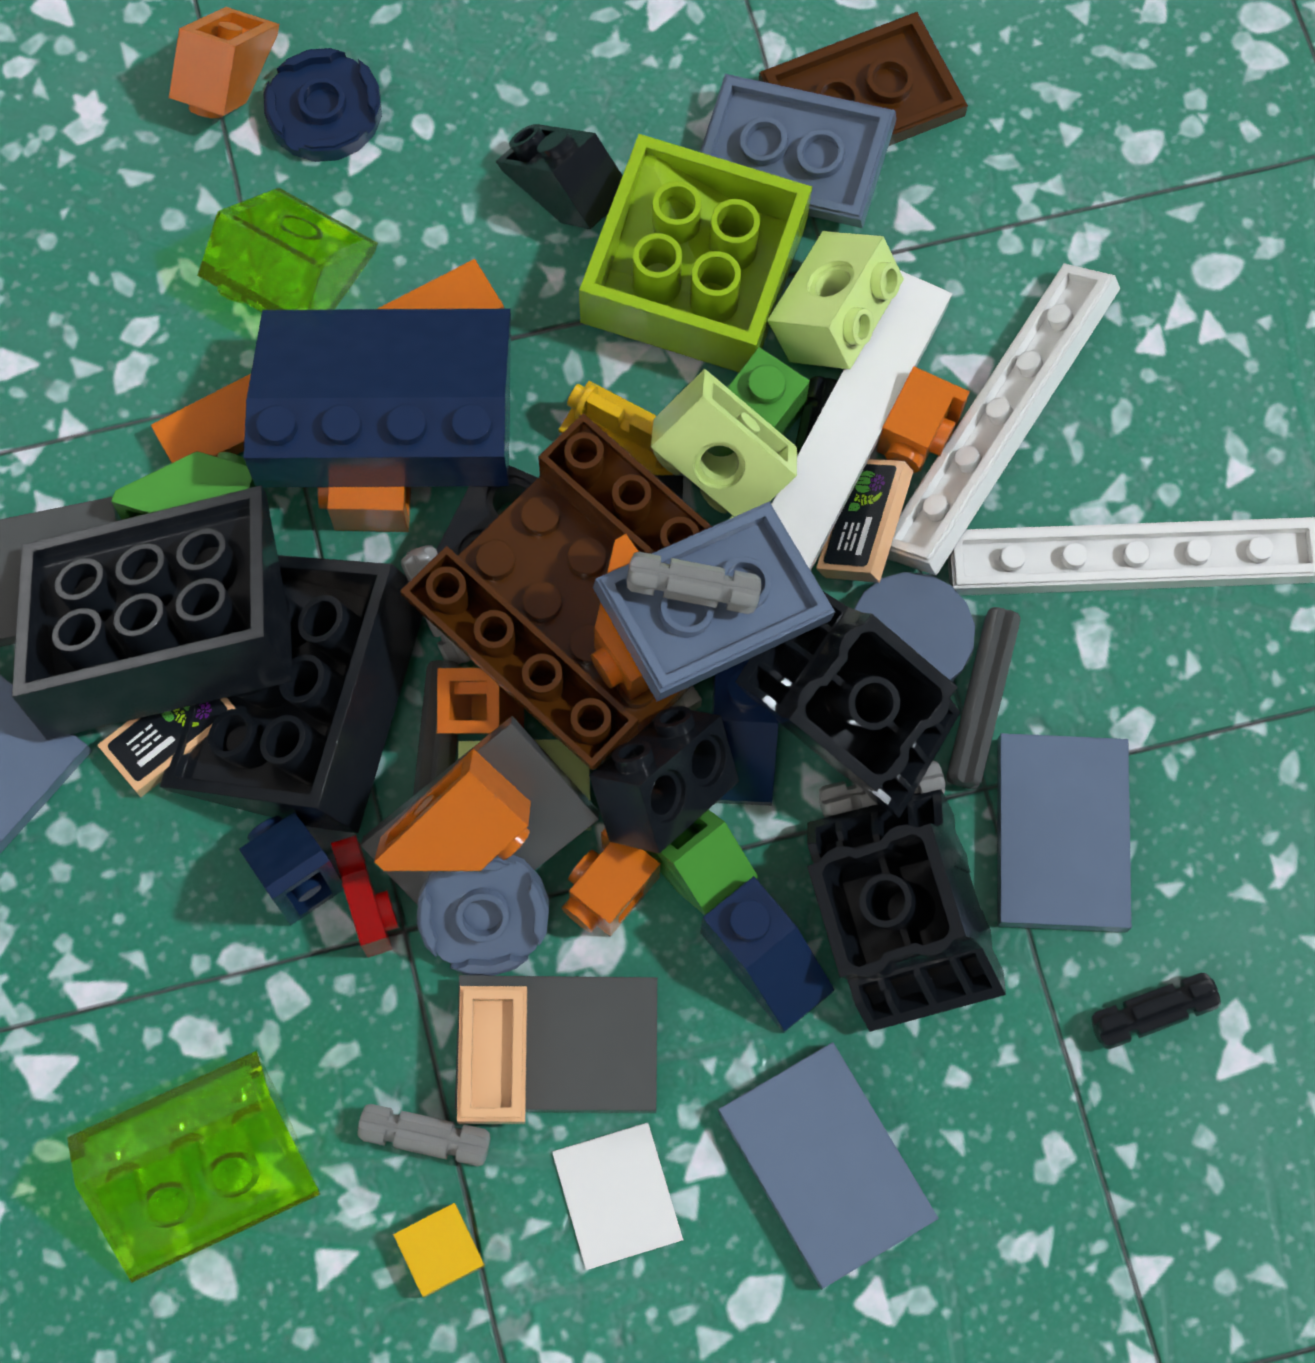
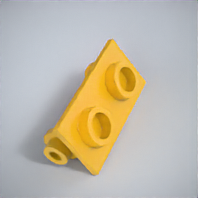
[558,381,674,475]

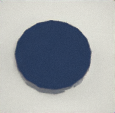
[263,48,382,162]

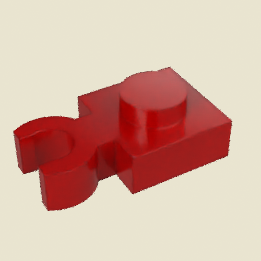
[331,835,399,958]

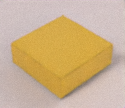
[393,1203,485,1298]

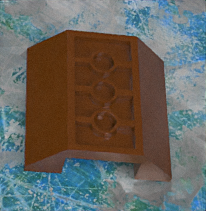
[400,413,712,771]

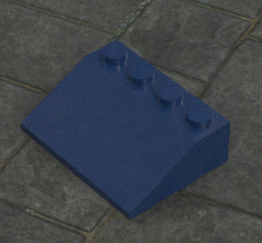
[244,309,511,488]

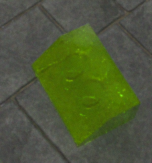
[67,1050,320,1283]

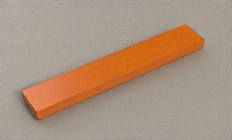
[151,259,504,463]

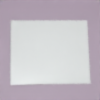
[552,1123,683,1270]

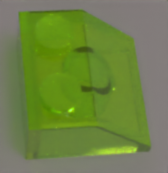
[197,187,378,312]

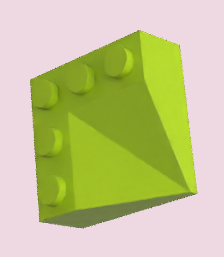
[579,134,812,372]

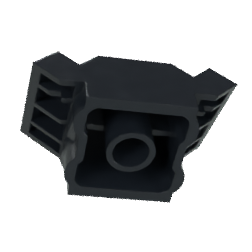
[735,591,961,818]
[807,789,1006,1032]

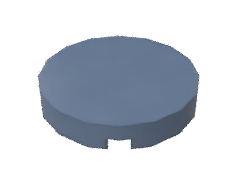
[854,572,975,682]
[417,854,549,976]

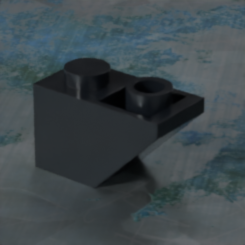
[496,124,623,229]

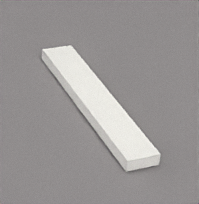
[887,263,1120,575]
[771,270,953,571]
[948,517,1315,596]

